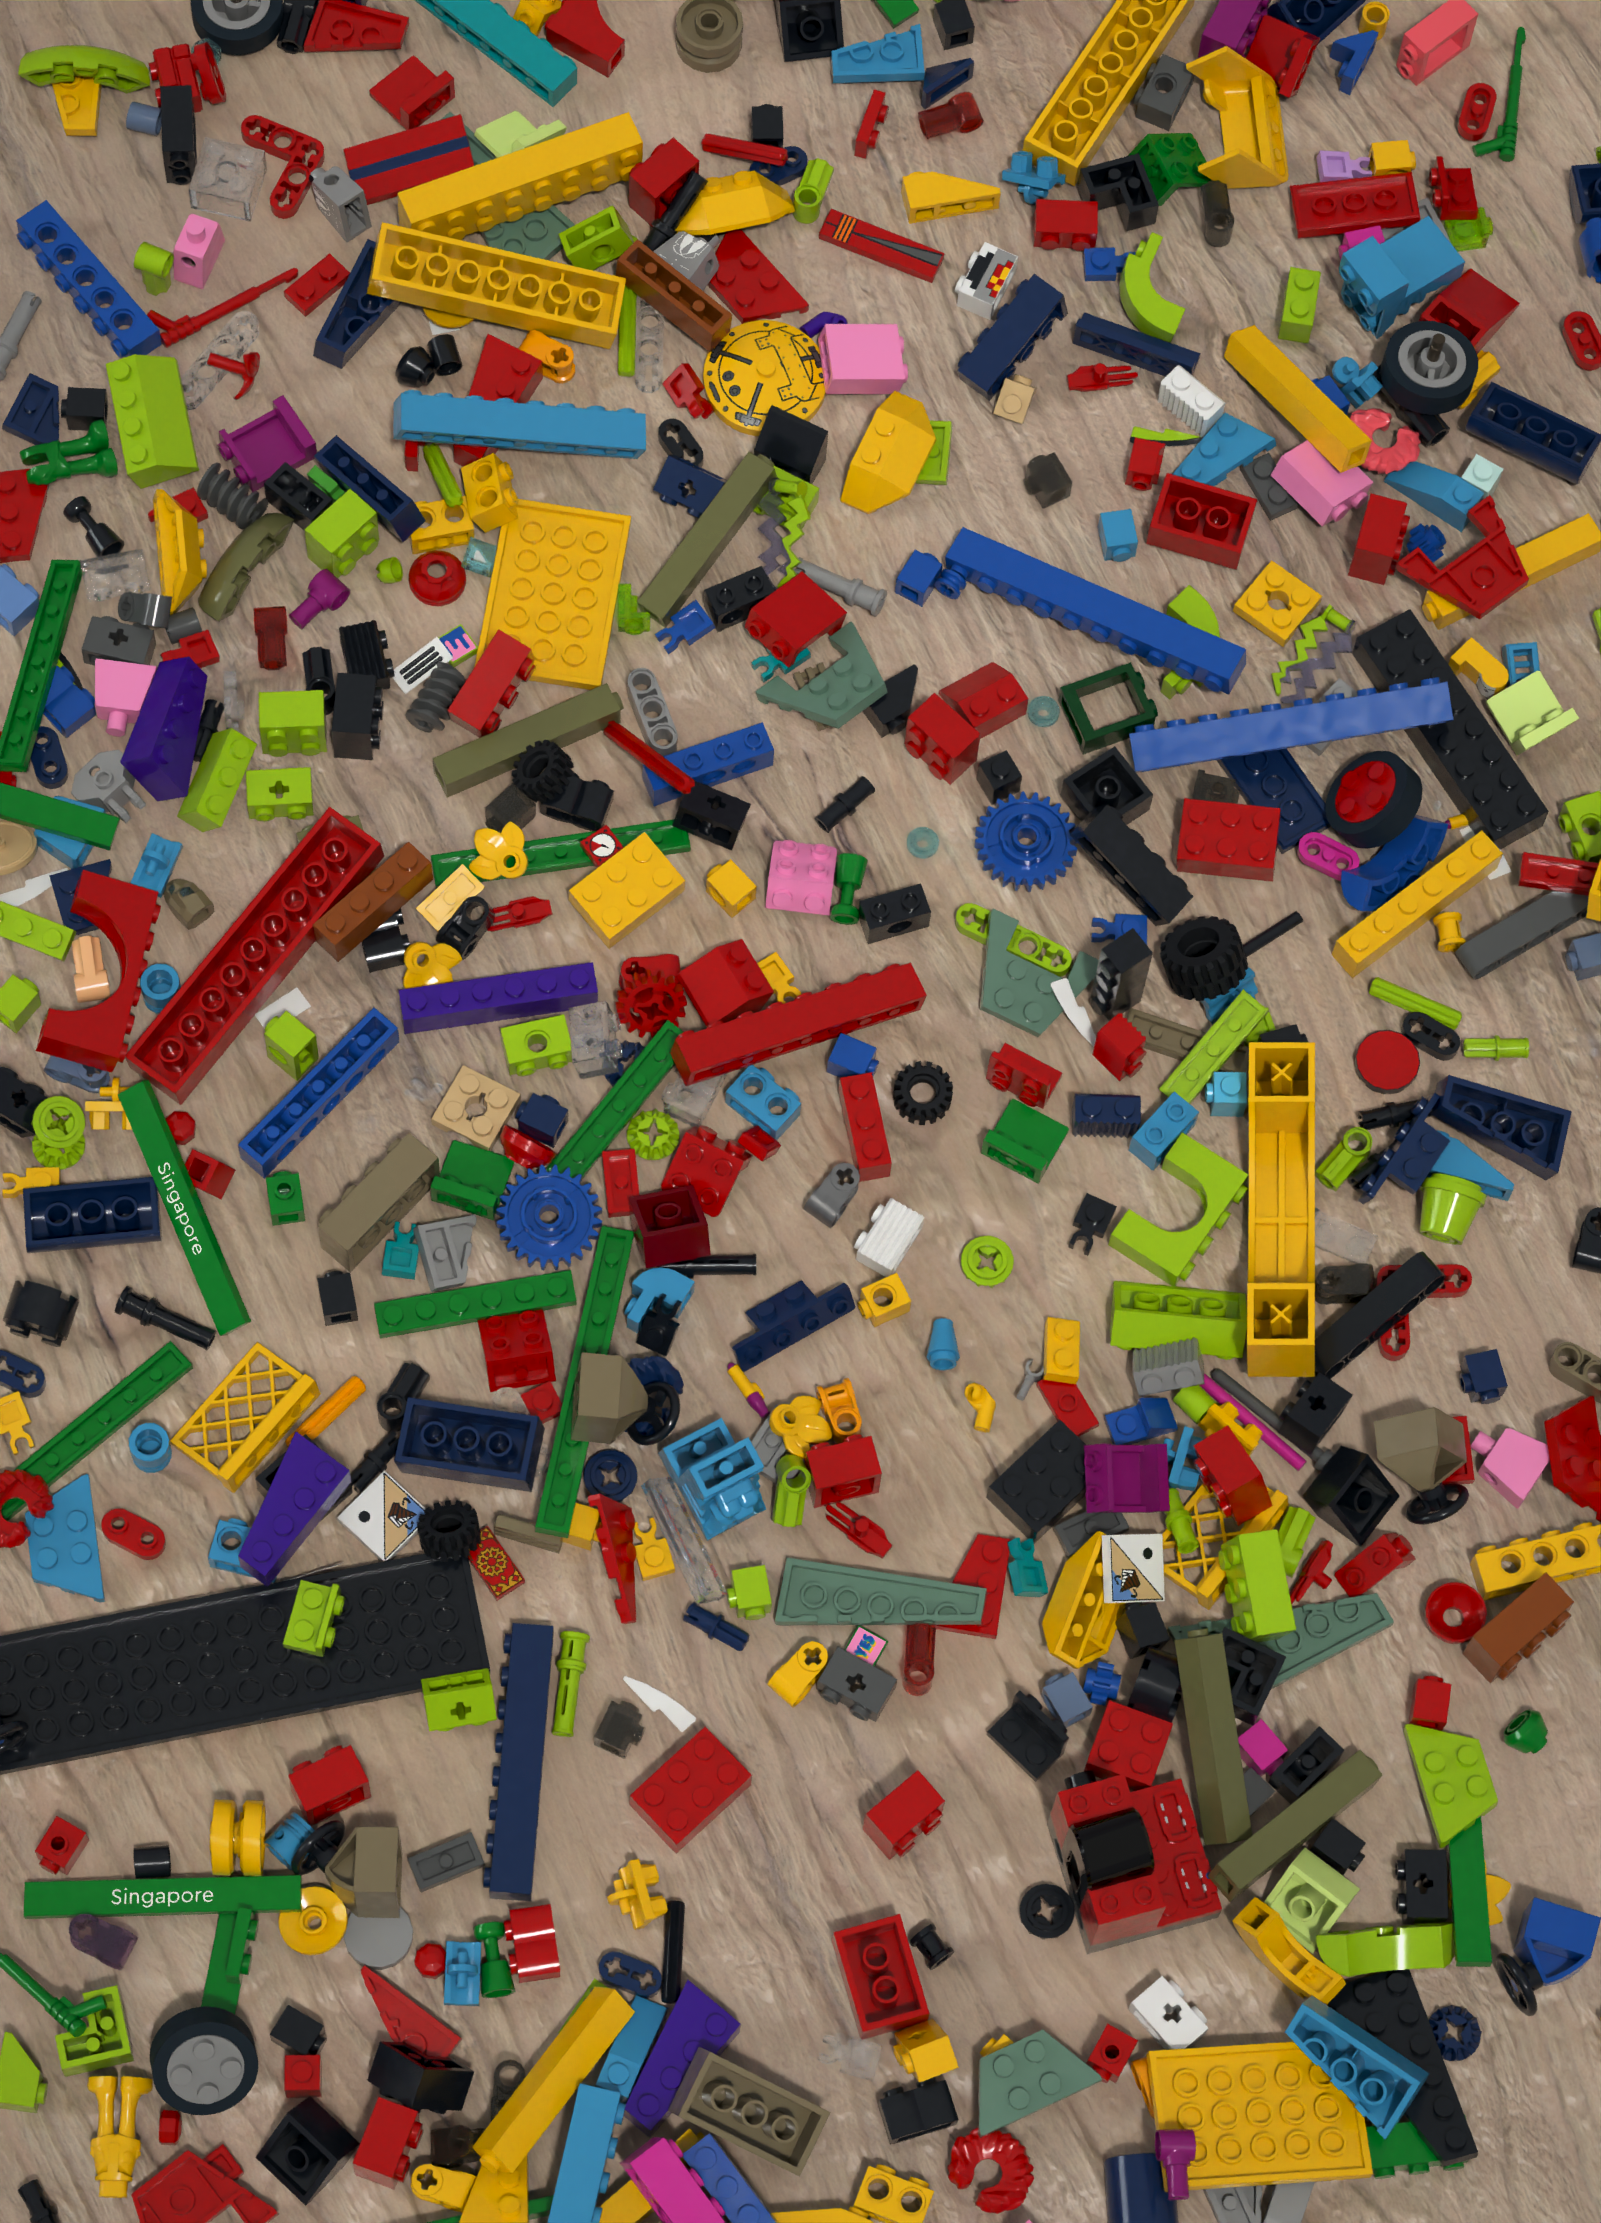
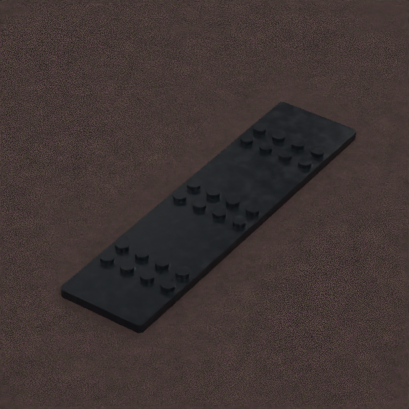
[0,1554,490,1775]

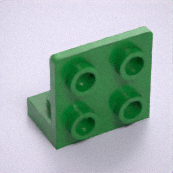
[1128,133,1216,206]
[981,1099,1069,1184]
[430,1140,514,1220]

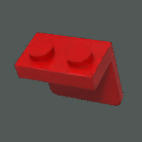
[661,1125,753,1217]

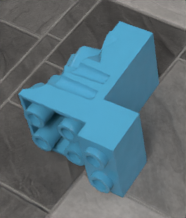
[1339,216,1465,339]
[658,1418,766,1541]

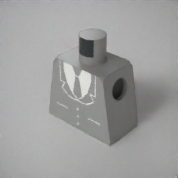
[309,166,372,242]
[653,231,720,291]

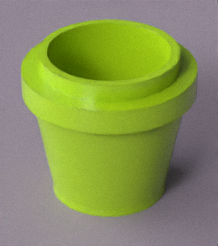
[1419,1173,1487,1245]

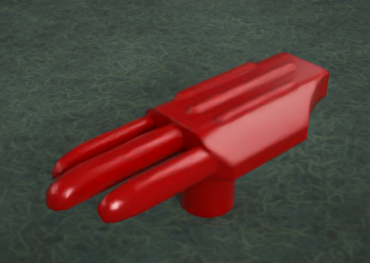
[1067,363,1138,391]
[483,896,553,932]
[826,1502,892,1559]
[1290,1540,1333,1604]

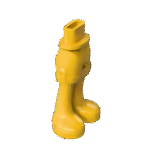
[87,2076,153,2198]

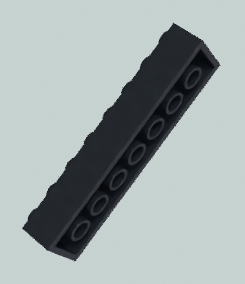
[1352,609,1549,849]

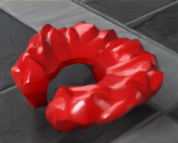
[0,1469,54,1548]
[948,2127,1034,2214]

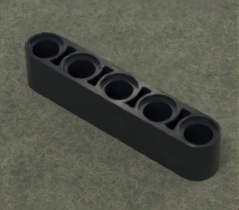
[1315,1251,1446,1379]

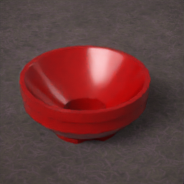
[409,550,466,606]
[500,1124,557,1170]
[1425,1582,1487,1644]

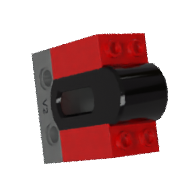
[1047,1774,1222,1954]

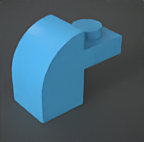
[624,1268,695,1333]

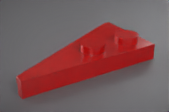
[588,1494,636,1624]
[360,1965,462,2057]

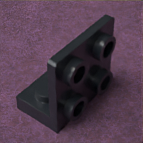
[987,1690,1069,1782]

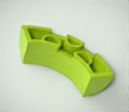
[18,45,150,94]
[1316,1922,1455,1977]

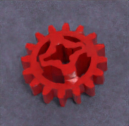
[615,969,687,1038]

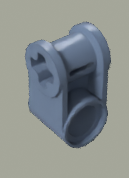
[44,1055,110,1093]

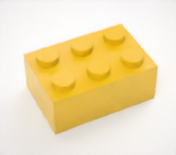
[568,832,685,949]

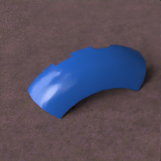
[1341,815,1449,911]

